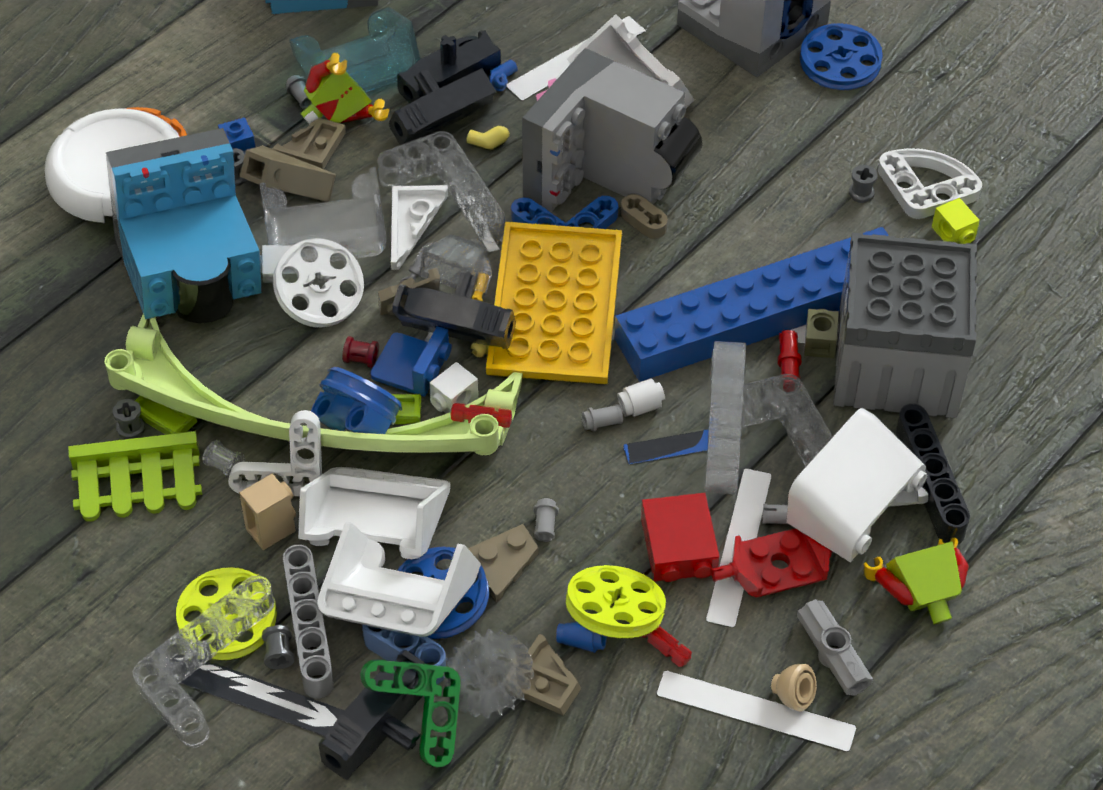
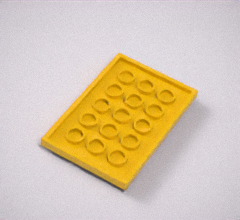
[486,222,622,384]

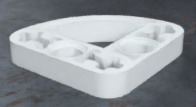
[878,149,982,219]

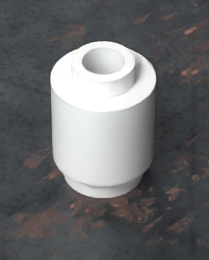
[617,378,665,417]

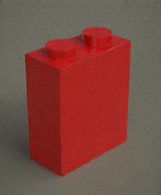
[641,493,720,582]

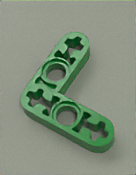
[360,660,461,767]

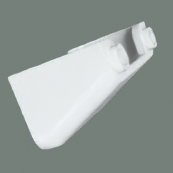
[567,14,695,108]
[787,408,927,562]

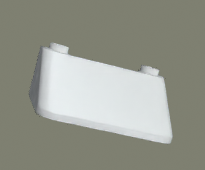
[298,467,450,559]
[317,522,481,637]

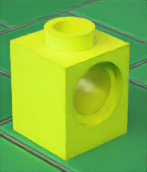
[932,197,980,244]

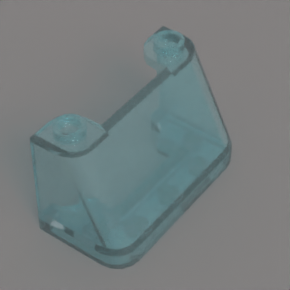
[289,7,420,93]

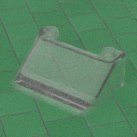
[259,168,387,263]

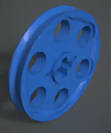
[800,23,883,90]
[397,547,489,639]

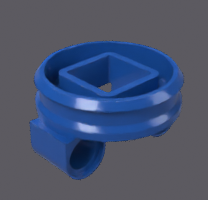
[311,367,402,434]

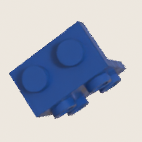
[371,326,452,397]

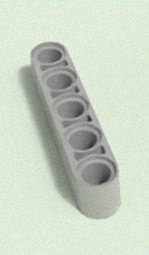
[283,545,334,698]

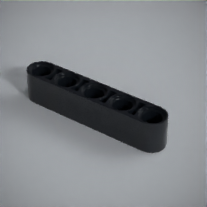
[896,404,970,544]

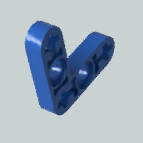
[511,196,618,229]

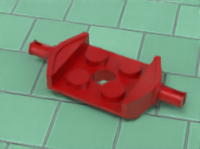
[711,528,833,598]

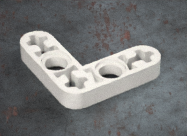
[228,410,322,496]

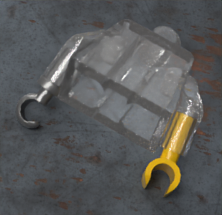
[400,235,492,301]

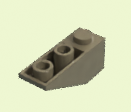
[240,145,336,202]

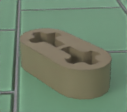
[621,194,668,239]

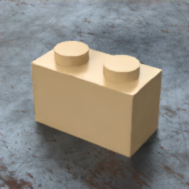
[239,473,296,550]

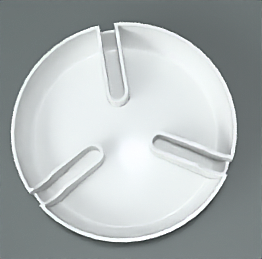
[45,108,179,223]

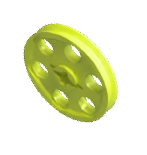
[566,565,666,638]
[176,567,277,660]

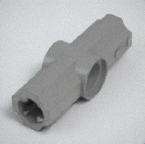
[797,599,873,696]

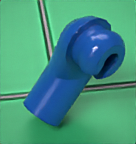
[489,59,518,92]

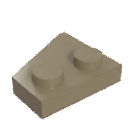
[272,118,346,169]
[378,268,440,315]
[468,524,539,602]
[505,634,581,716]

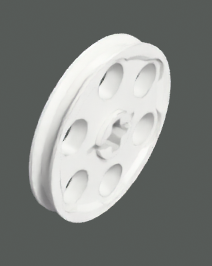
[273,238,364,328]

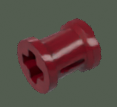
[342,336,379,368]

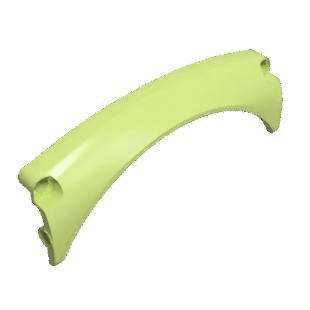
[104,315,523,455]

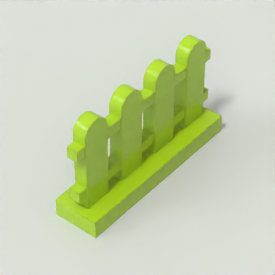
[68,431,202,522]

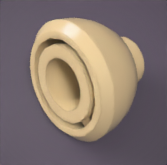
[771,664,817,711]

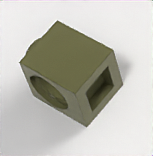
[804,309,838,358]

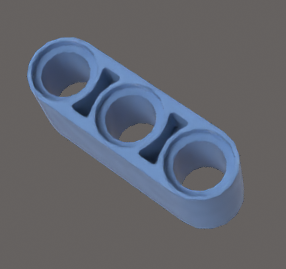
[362,624,446,684]

